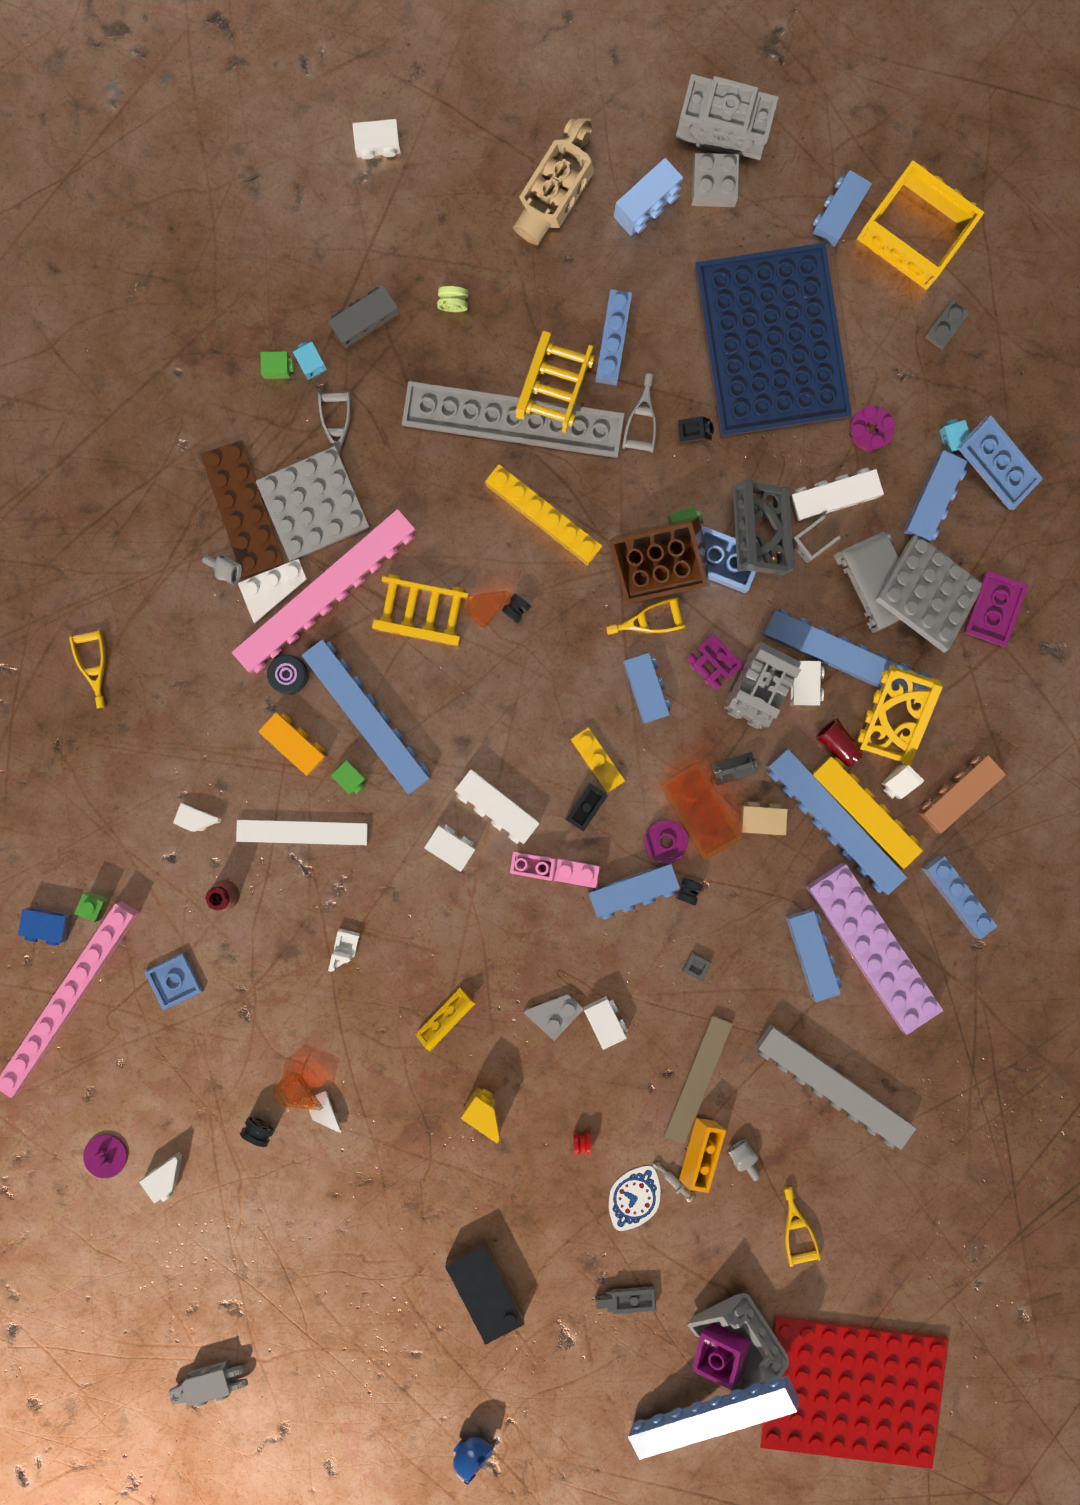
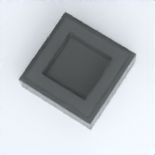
[682,952,712,981]

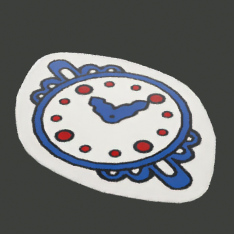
[609,1166,660,1231]

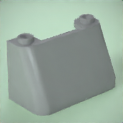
[833,531,900,633]
[687,1293,789,1392]

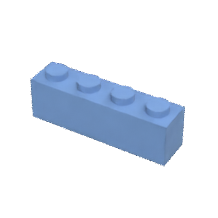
[595,289,632,386]
[902,450,967,542]
[922,855,998,940]
[588,863,680,919]
[786,909,842,1002]

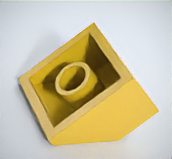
[461,1087,501,1143]

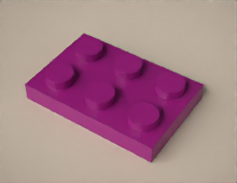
[963,571,1029,647]

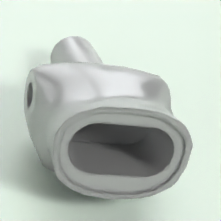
[202,555,242,585]
[727,1139,761,1181]

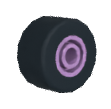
[267,655,308,694]

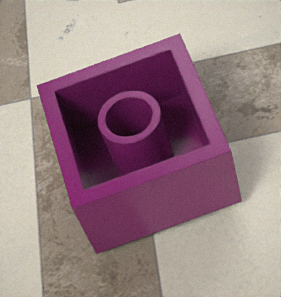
[692,1323,751,1391]

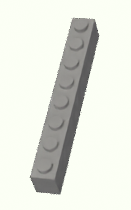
[756,1024,916,1150]

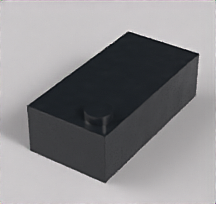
[445,1239,525,1345]

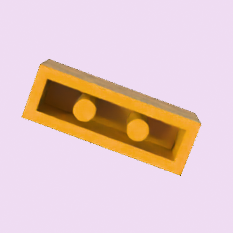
[258,712,327,776]
[679,1118,726,1193]

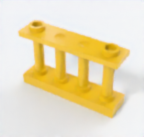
[516,331,595,433]
[372,574,469,646]

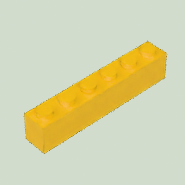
[485,464,602,566]
[811,756,923,869]

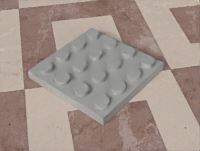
[256,446,370,562]
[875,534,982,652]

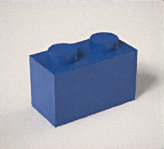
[18,907,72,946]

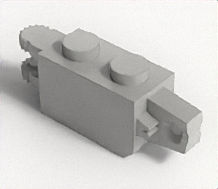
[169,1361,248,1407]

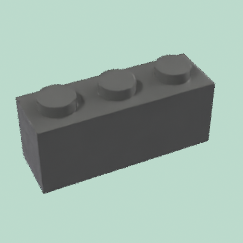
[328,286,399,348]

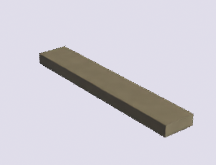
[664,1015,733,1145]

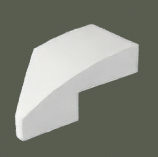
[173,803,222,832]
[328,928,360,972]
[306,1091,342,1132]

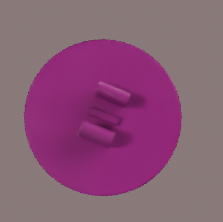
[83,1134,127,1178]

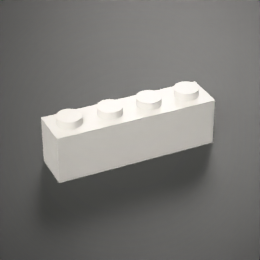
[790,468,884,523]
[455,769,540,844]

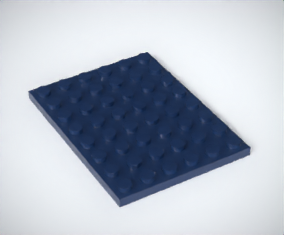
[695,243,852,437]

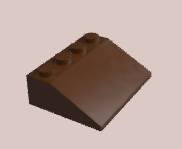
[609,517,709,604]

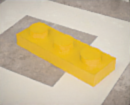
[570,727,625,793]
[415,988,475,1051]

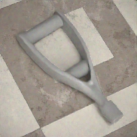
[622,373,656,453]
[318,391,351,459]

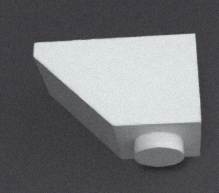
[881,765,925,799]
[139,1152,182,1203]

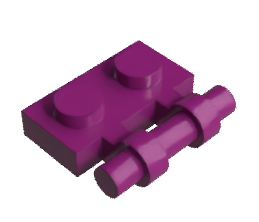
[686,633,743,690]

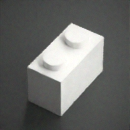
[352,119,401,159]
[790,661,824,706]
[424,824,476,872]
[583,996,628,1050]

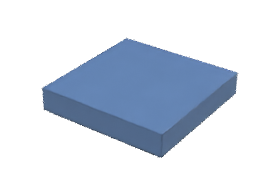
[144,952,204,1011]

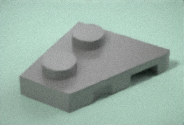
[523,993,584,1041]

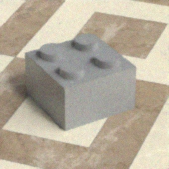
[691,153,739,207]

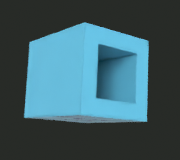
[293,342,327,380]
[939,419,970,454]

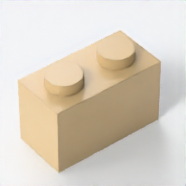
[739,802,788,835]

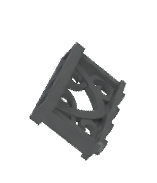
[733,479,795,576]

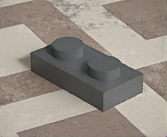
[925,300,970,350]

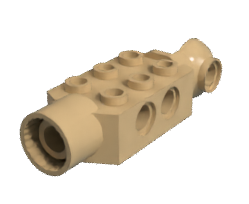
[513,117,594,245]

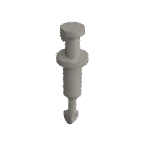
[653,1162,696,1202]

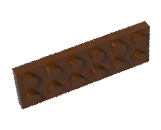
[201,440,285,578]

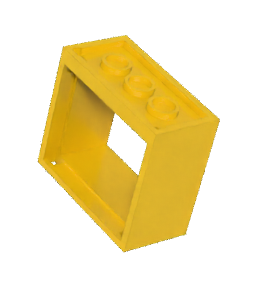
[857,160,984,290]

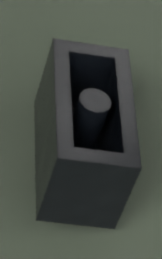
[565,783,608,832]

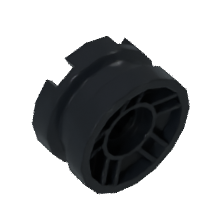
[240,1117,275,1147]

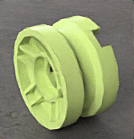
[437,286,468,312]

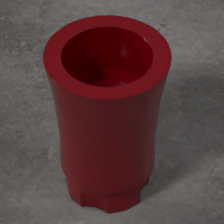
[815,718,864,767]
[205,880,240,910]

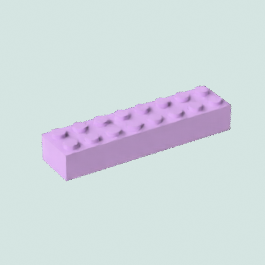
[805,863,943,1035]

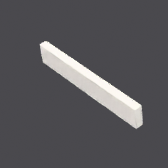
[236,820,368,845]

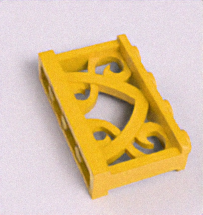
[857,665,943,766]

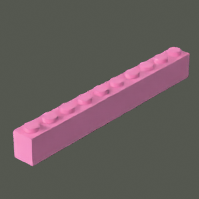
[231,509,416,673]
[0,901,140,1098]

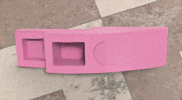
[510,852,601,888]

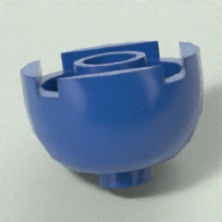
[453,1437,494,1485]

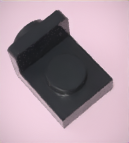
[678,416,714,443]

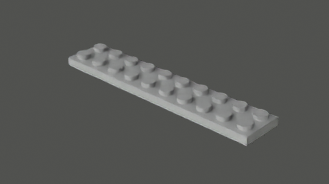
[402,381,624,458]

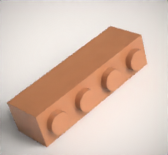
[919,755,1006,834]

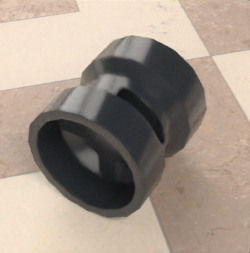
[501,593,531,623]
[676,877,704,906]

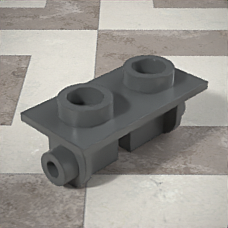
[710,752,758,786]

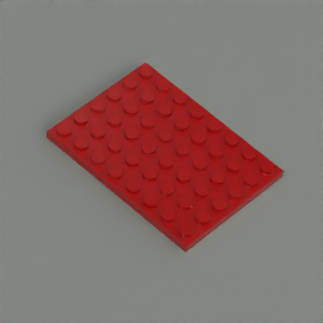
[759,1316,948,1469]

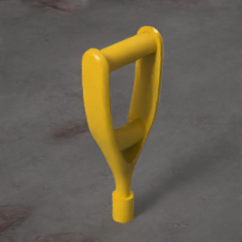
[606,597,686,635]
[69,629,106,709]
[784,1187,821,1267]

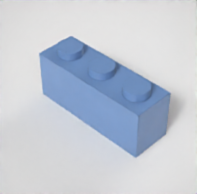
[812,170,872,247]
[623,653,672,724]

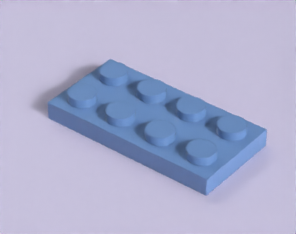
[957,416,1043,510]

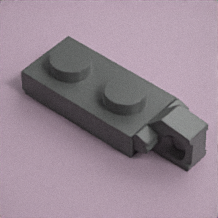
[595,1286,656,1314]

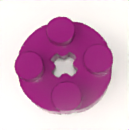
[850,405,895,451]
[644,820,688,864]

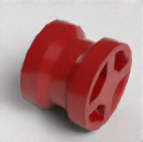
[573,1133,591,1156]

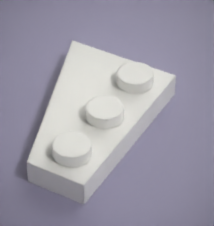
[238,559,308,624]

